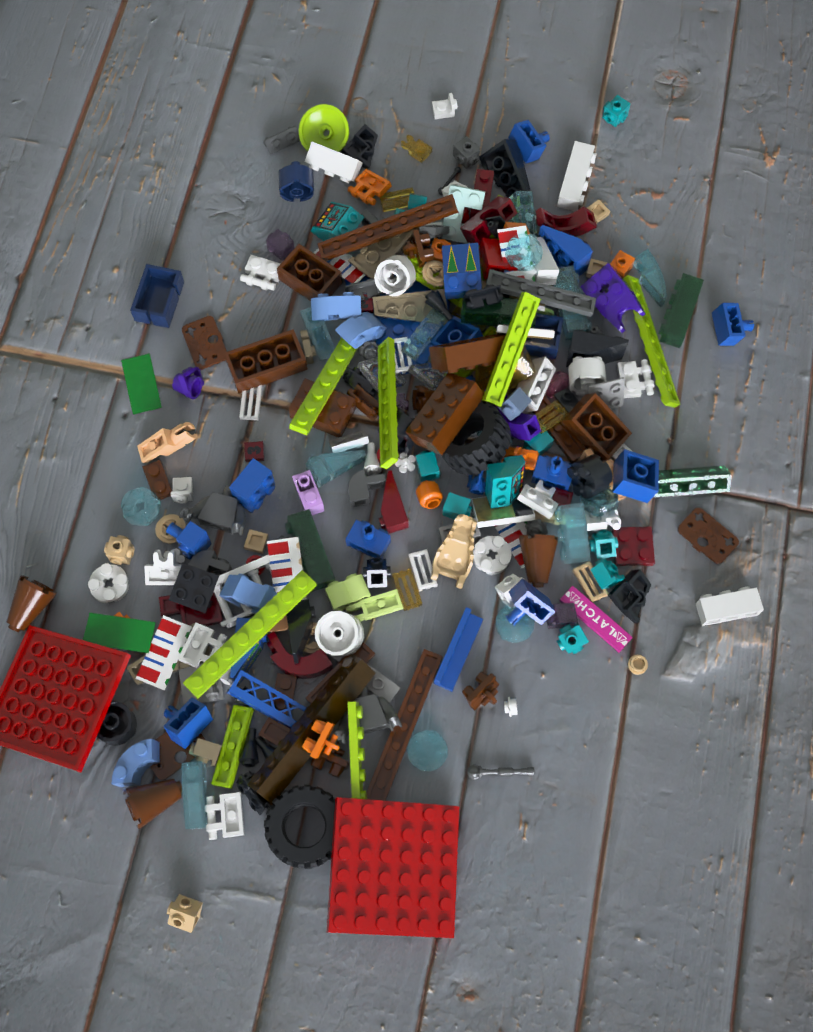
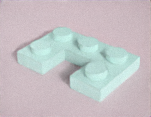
[442,184,486,244]

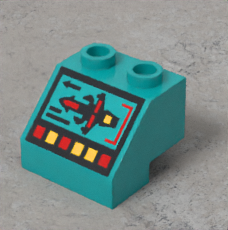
[310,202,364,241]
[485,455,526,509]

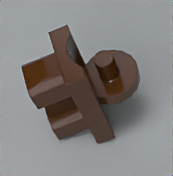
[403,230,434,268]
[462,671,499,711]
[311,741,349,778]

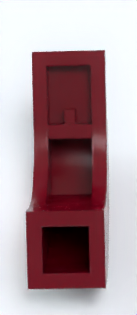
[536,207,597,237]
[267,632,333,679]

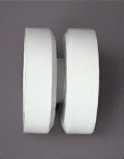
[315,611,364,656]

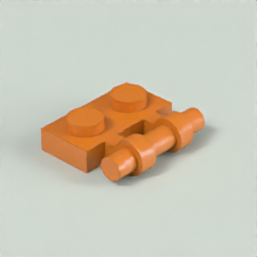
[348,169,392,206]

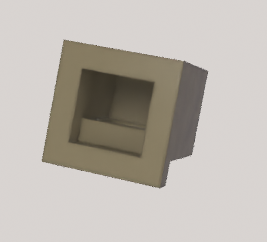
[189,738,222,767]

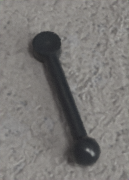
[438,167,461,195]

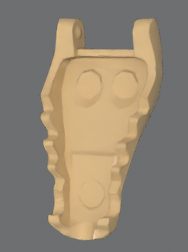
[431,514,477,589]

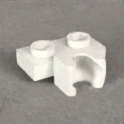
[517,480,558,519]
[145,549,182,585]

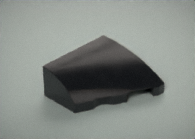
[341,124,378,169]
[608,569,651,623]

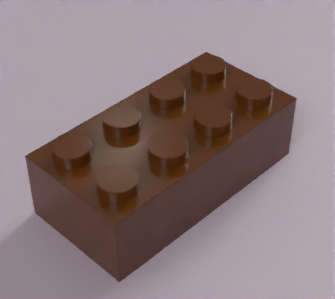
[224,329,308,394]
[429,334,506,373]
[405,373,484,455]

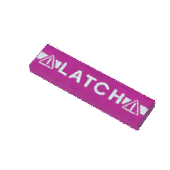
[559,586,633,653]

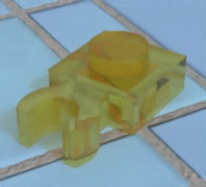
[401,135,432,163]

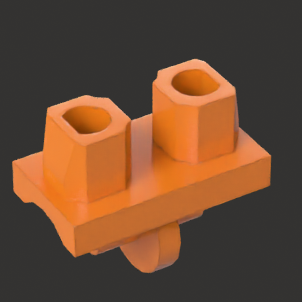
[501,446,539,471]
[302,720,340,759]

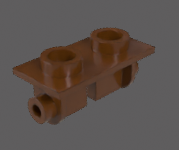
[347,384,379,422]

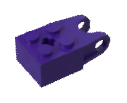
[580,263,645,333]

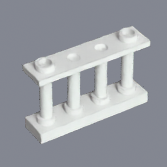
[213,554,271,629]

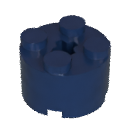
[278,161,314,202]

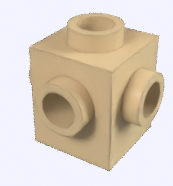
[104,535,135,565]
[167,894,203,933]

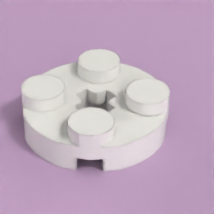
[473,536,512,575]
[88,563,129,603]

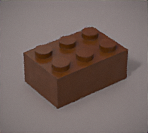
[277,244,342,301]
[289,378,356,438]
[562,393,632,461]

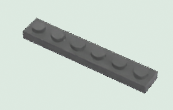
[485,269,596,317]

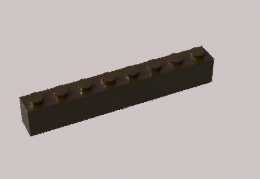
[247,654,376,805]

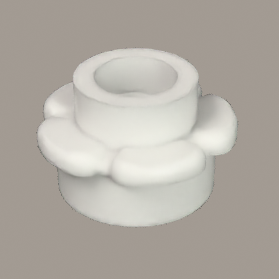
[504,697,517,717]

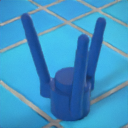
[467,470,486,495]

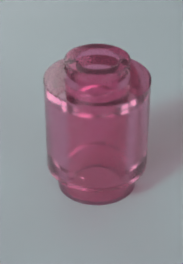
[545,371,569,398]

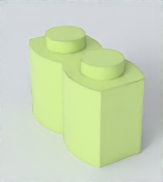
[325,573,371,611]

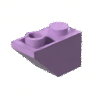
[292,470,324,517]

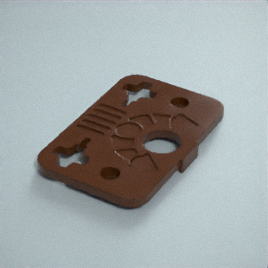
[182,316,227,370]
[678,508,739,564]
[150,732,206,780]

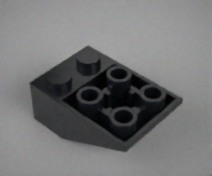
[566,330,629,367]

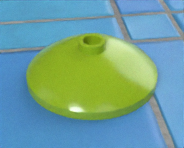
[299,104,349,152]

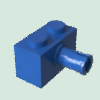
[508,120,550,163]
[712,303,754,346]
[531,455,572,491]
[346,519,391,559]
[166,521,212,560]
[506,578,555,625]
[163,697,213,749]

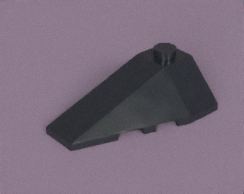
[479,139,533,210]

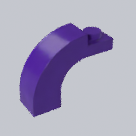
[484,389,542,441]

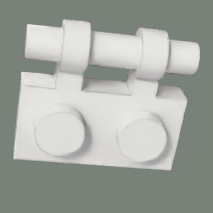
[240,255,281,291]
[616,359,655,399]
[582,503,621,531]
[178,623,227,668]
[204,792,245,840]

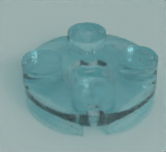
[505,234,543,271]
[121,487,161,526]
[580,489,618,517]

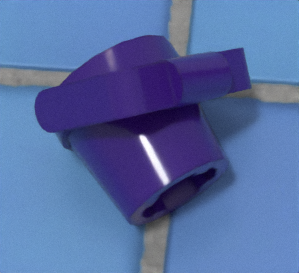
[172,367,204,399]

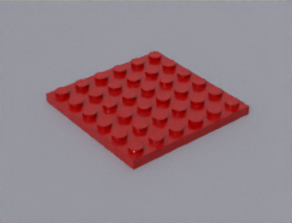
[0,625,131,773]
[326,797,459,938]

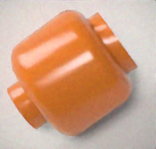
[415,480,443,509]

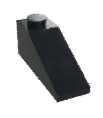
[287,599,316,664]

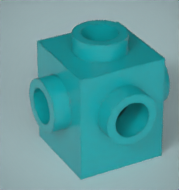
[602,95,631,127]
[589,529,618,559]
[557,623,589,654]

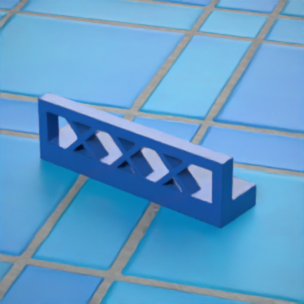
[434,607,483,692]
[226,670,306,729]

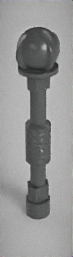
[467,764,534,780]

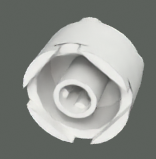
[374,255,416,296]
[568,356,607,396]

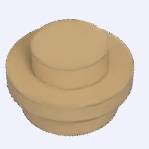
[628,654,648,675]

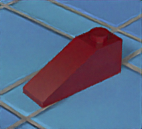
[378,470,409,533]

